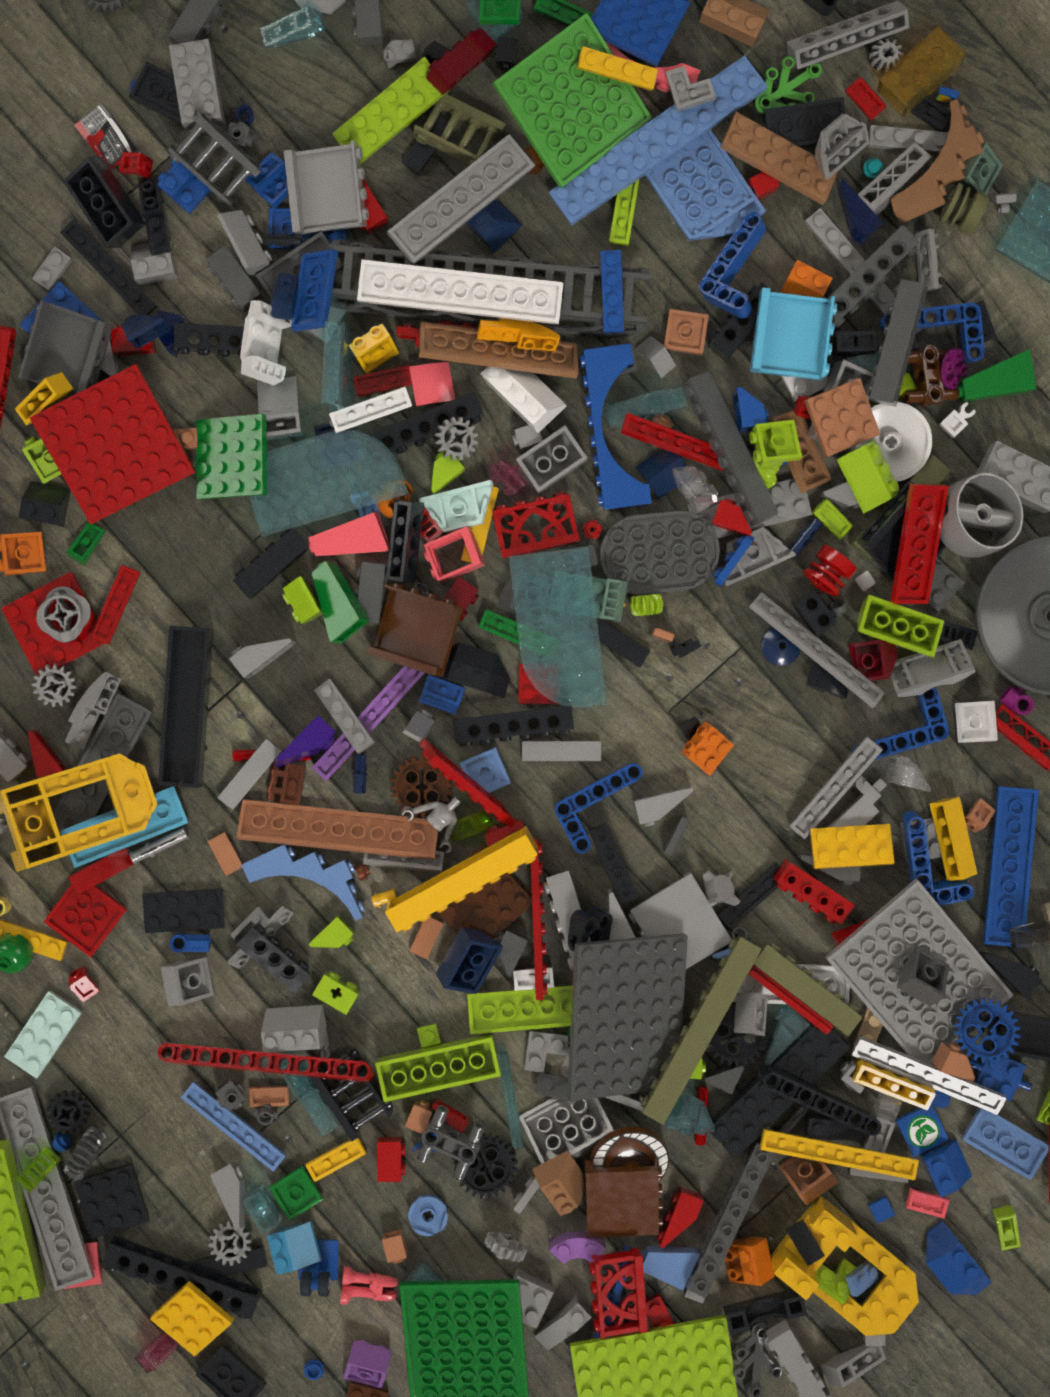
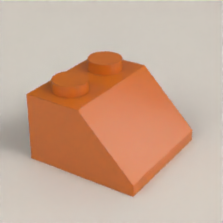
[780,260,833,298]

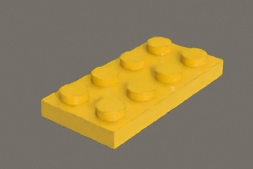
[810,824,894,869]

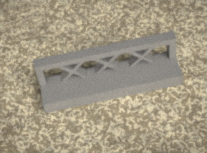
[856,142,932,220]

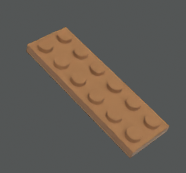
[720,112,838,205]

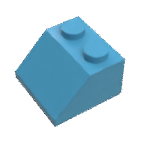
[266,1221,322,1275]

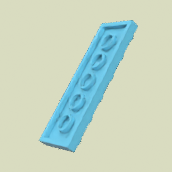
[60,786,189,868]

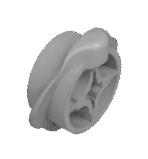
[36,586,91,643]

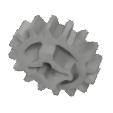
[434,417,478,461]
[32,663,77,707]
[209,1220,253,1266]
[484,1231,527,1262]

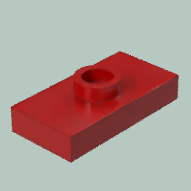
[845,77,887,121]

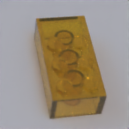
[877,26,966,118]

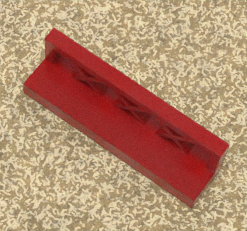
[995,704,1050,772]

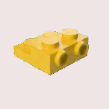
[349,324,399,374]

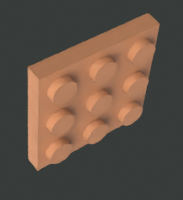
[804,378,881,457]

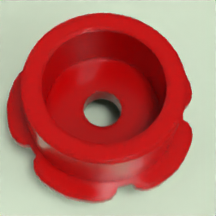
[582,520,602,539]

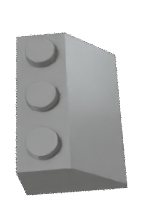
[217,210,272,279]
[261,1004,327,1052]

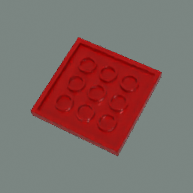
[1,572,105,675]

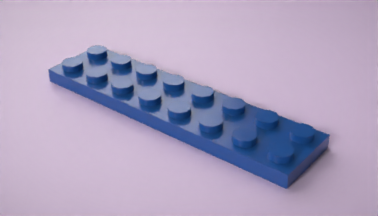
[983,786,1039,948]

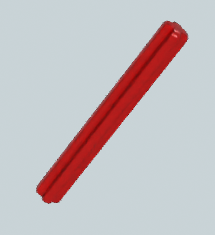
[748,965,833,1034]

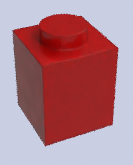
[747,172,780,200]

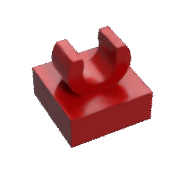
[793,395,811,419]

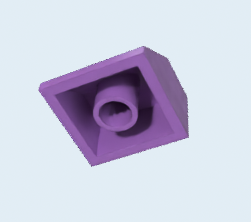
[343,1340,392,1389]

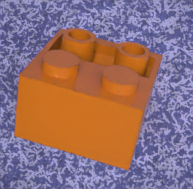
[725,1236,775,1286]

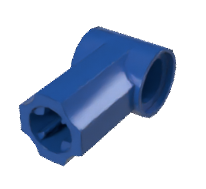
[169,932,211,953]

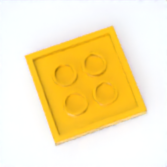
[150,1281,234,1356]

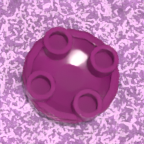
[941,348,967,389]

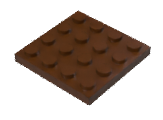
[436,843,532,939]

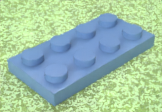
[961,1107,1049,1181]

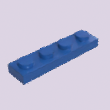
[600,250,624,333]

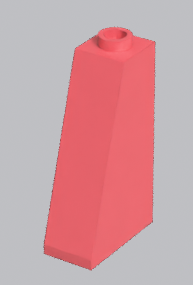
[308,511,390,556]

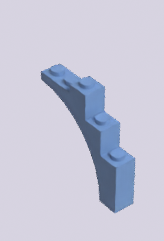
[241,844,366,921]

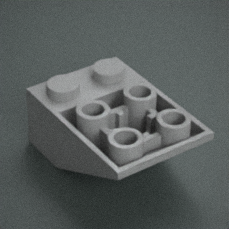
[257,376,304,440]

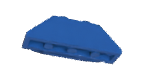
[925,1220,992,1295]

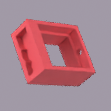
[424,526,485,583]

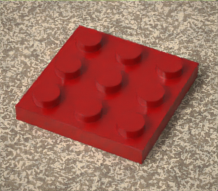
[43,884,128,957]

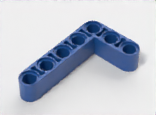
[699,212,766,318]
[879,303,985,363]
[851,687,949,760]
[554,763,643,854]
[902,811,974,906]

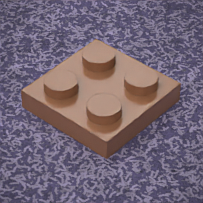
[664,309,709,355]

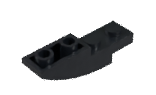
[138,179,171,255]

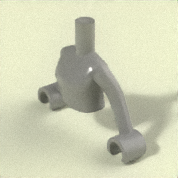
[402,796,462,853]

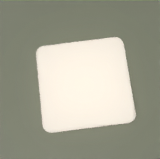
[855,571,876,591]

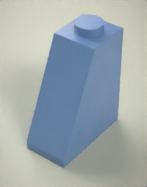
[641,1246,700,1290]

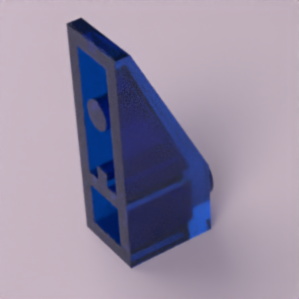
[837,179,883,244]

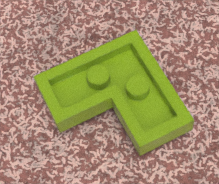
[816,1258,857,1305]

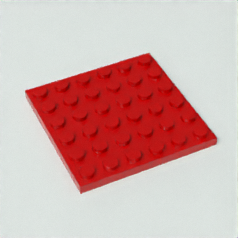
[29,363,196,525]

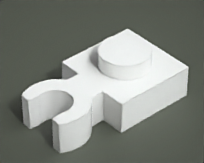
[939,402,976,439]

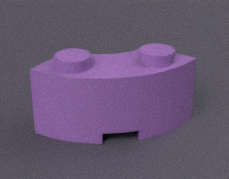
[549,1231,606,1264]

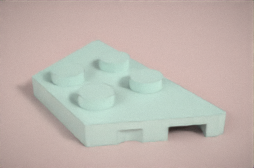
[419,480,493,533]

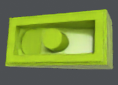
[992,1205,1021,1251]

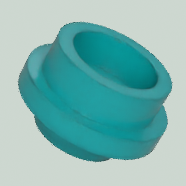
[863,158,883,179]

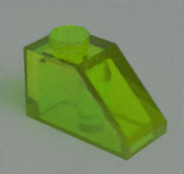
[447,809,494,842]

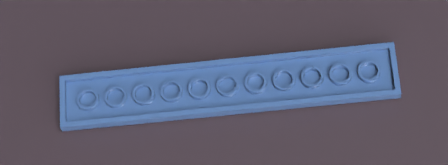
[549,55,768,226]

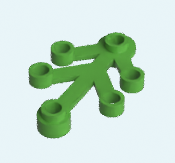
[755,56,822,114]

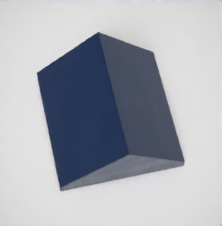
[636,449,691,500]

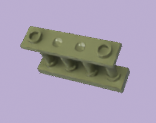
[413,94,506,166]

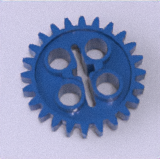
[954,997,1022,1064]

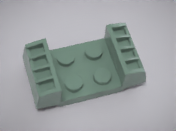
[548,570,628,622]

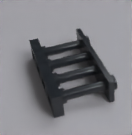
[310,1045,394,1141]

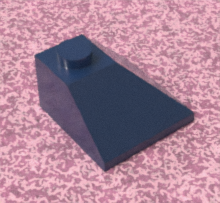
[466,199,522,253]
[121,315,172,349]

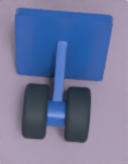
[298,1239,339,1297]

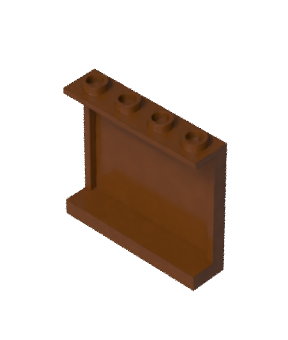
[366,582,463,677]
[585,1158,662,1238]

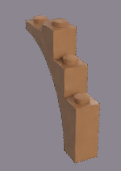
[890,99,985,224]

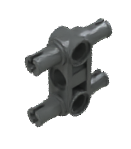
[417,1105,485,1180]

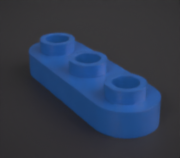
[713,534,754,587]

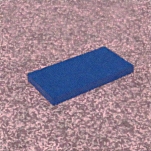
[268,207,348,250]
[291,249,338,332]

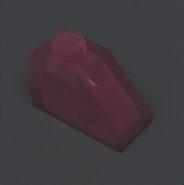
[134,1331,180,1374]

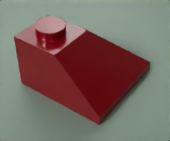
[849,640,898,681]

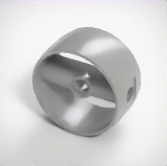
[940,473,1023,558]

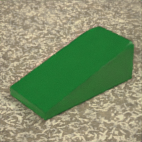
[67,521,106,566]

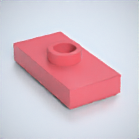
[905,1187,950,1219]

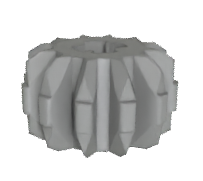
[869,37,904,74]

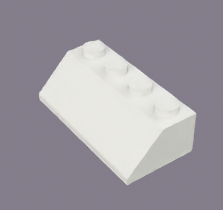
[480,367,566,433]

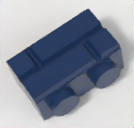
[271,273,298,320]

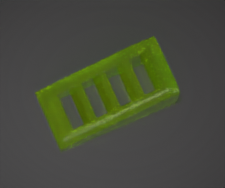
[16,1146,62,1192]

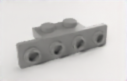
[228,906,294,969]

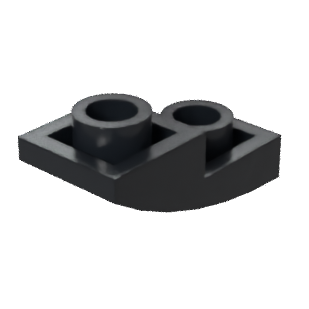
[806,666,849,699]

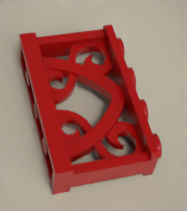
[492,492,580,559]
[589,1247,648,1339]

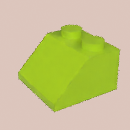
[282,576,322,624]

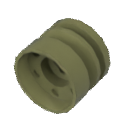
[939,182,990,236]

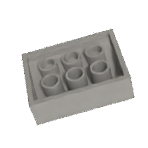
[519,1098,615,1164]

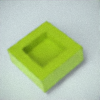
[417,1023,441,1048]

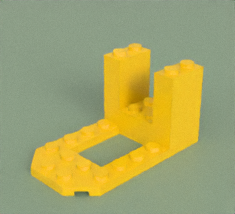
[0,753,157,872]
[770,1195,919,1336]

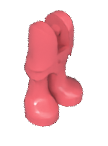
[340,1266,398,1305]

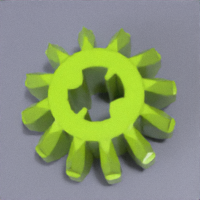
[630,594,664,616]

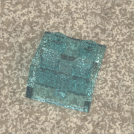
[664,1095,715,1136]

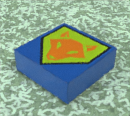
[934,86,959,104]

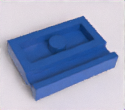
[418,675,465,715]

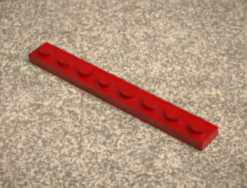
[531,839,548,1000]

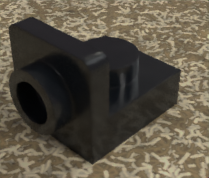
[669,638,701,659]

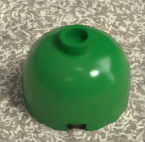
[0,933,34,974]

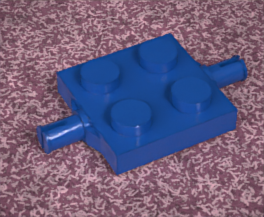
[968,1049,1032,1101]

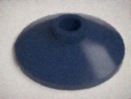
[761,628,800,666]

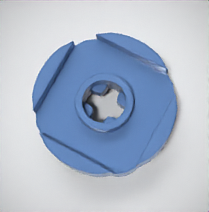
[408,1194,448,1236]

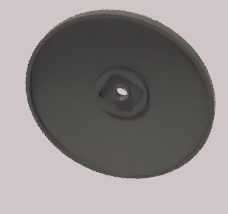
[975,536,1050,695]

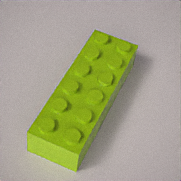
[375,1033,501,1102]

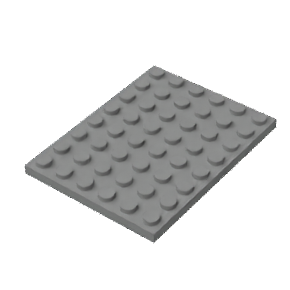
[825,879,1014,1065]

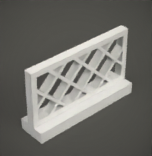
[329,387,412,433]

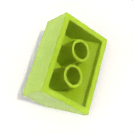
[837,439,900,513]

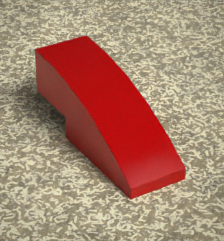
[68,848,134,895]

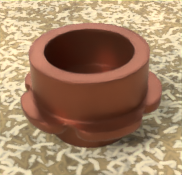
[354,862,370,881]

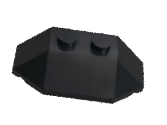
[437,642,510,698]

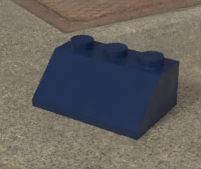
[436,926,503,994]

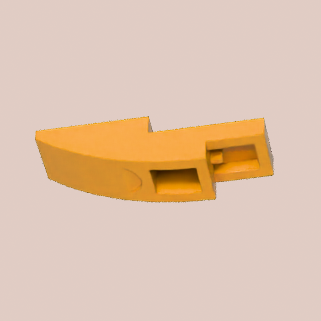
[477,318,560,351]

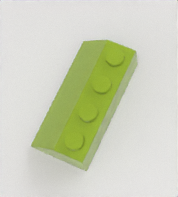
[857,595,944,658]

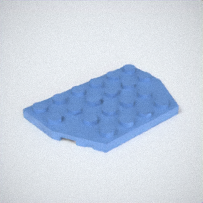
[644,129,766,241]

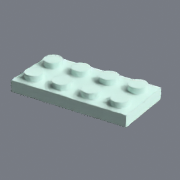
[4,990,83,1079]

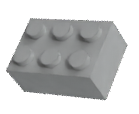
[516,426,588,495]

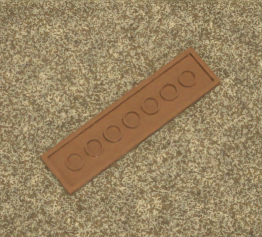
[419,322,578,379]

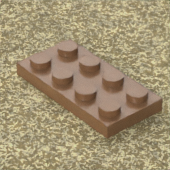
[768,410,832,493]

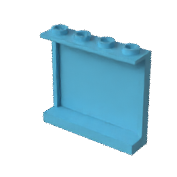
[750,288,837,381]

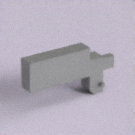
[826,775,887,828]

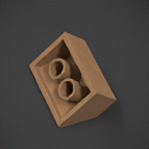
[699,0,770,47]
[533,1150,586,1216]

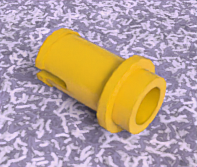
[371,888,397,908]

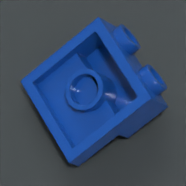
[157,160,211,215]

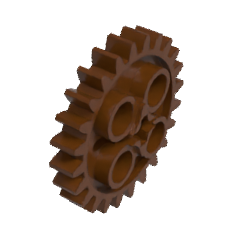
[390,754,455,819]

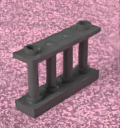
[167,111,262,207]

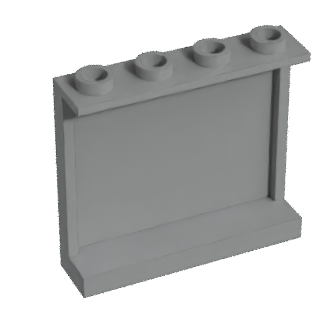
[284,141,369,235]
[628,872,732,969]

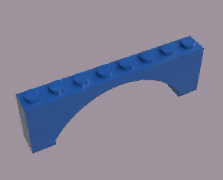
[580,343,652,510]

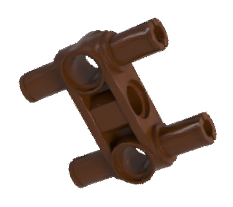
[902,345,959,407]

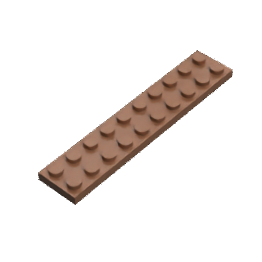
[236,799,438,860]

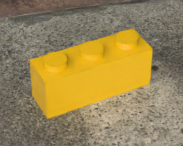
[15,372,73,425]

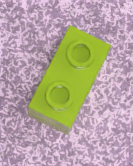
[312,971,360,1015]

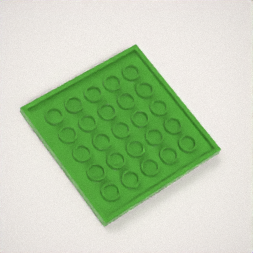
[492,13,652,188]

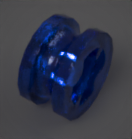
[235,105,254,125]

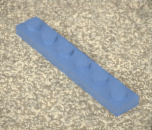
[181,1080,287,1172]

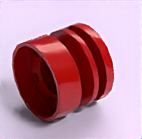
[803,545,857,597]

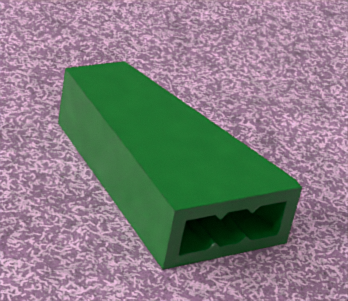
[956,350,1036,403]
[312,561,370,644]

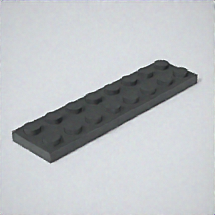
[53,693,153,836]

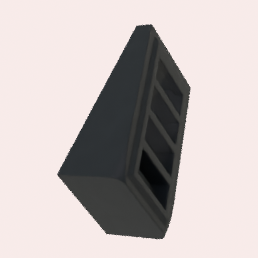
[939,621,977,650]

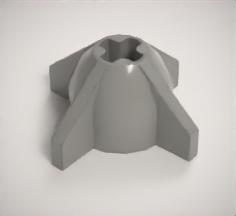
[703,870,741,907]

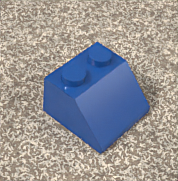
[732,387,769,433]
[920,1139,972,1197]

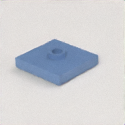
[460,747,511,793]

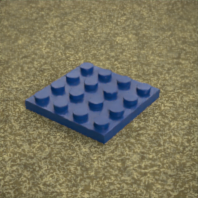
[591,0,690,67]

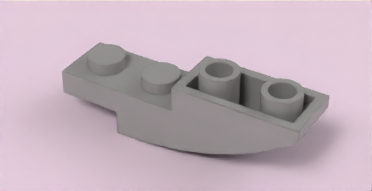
[65,672,121,750]

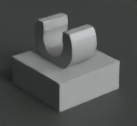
[991,192,1016,213]

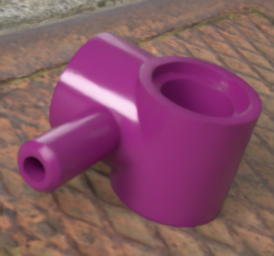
[999,685,1034,715]

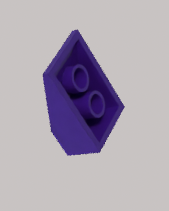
[275,716,336,768]

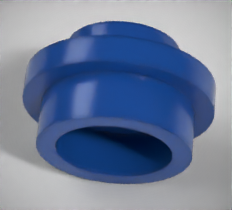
[52,1132,71,1152]
[304,1359,324,1380]

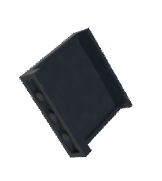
[856,481,946,581]

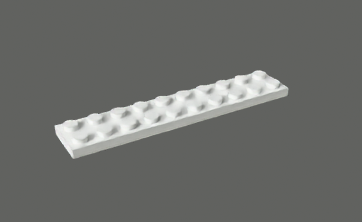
[357,260,563,325]

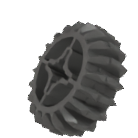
[64,1126,107,1180]

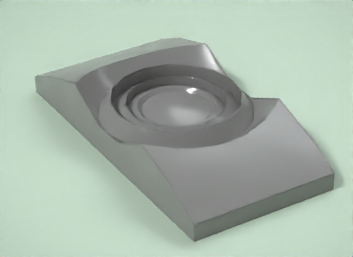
[890,639,975,697]

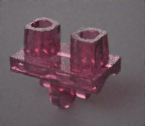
[489,458,527,497]

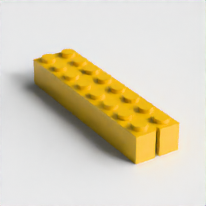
[385,826,538,932]

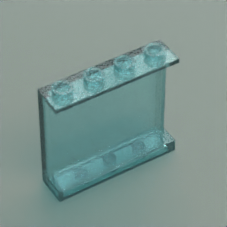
[321,321,353,413]

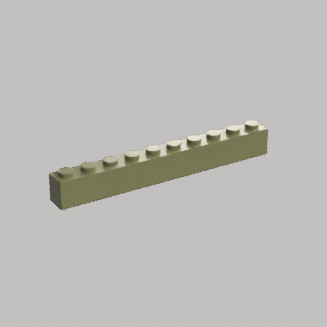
[640,935,762,1125]

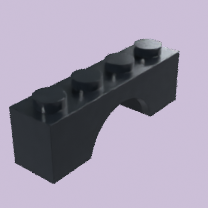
[723,1289,808,1334]

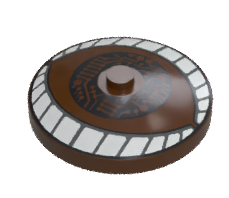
[590,1126,669,1181]

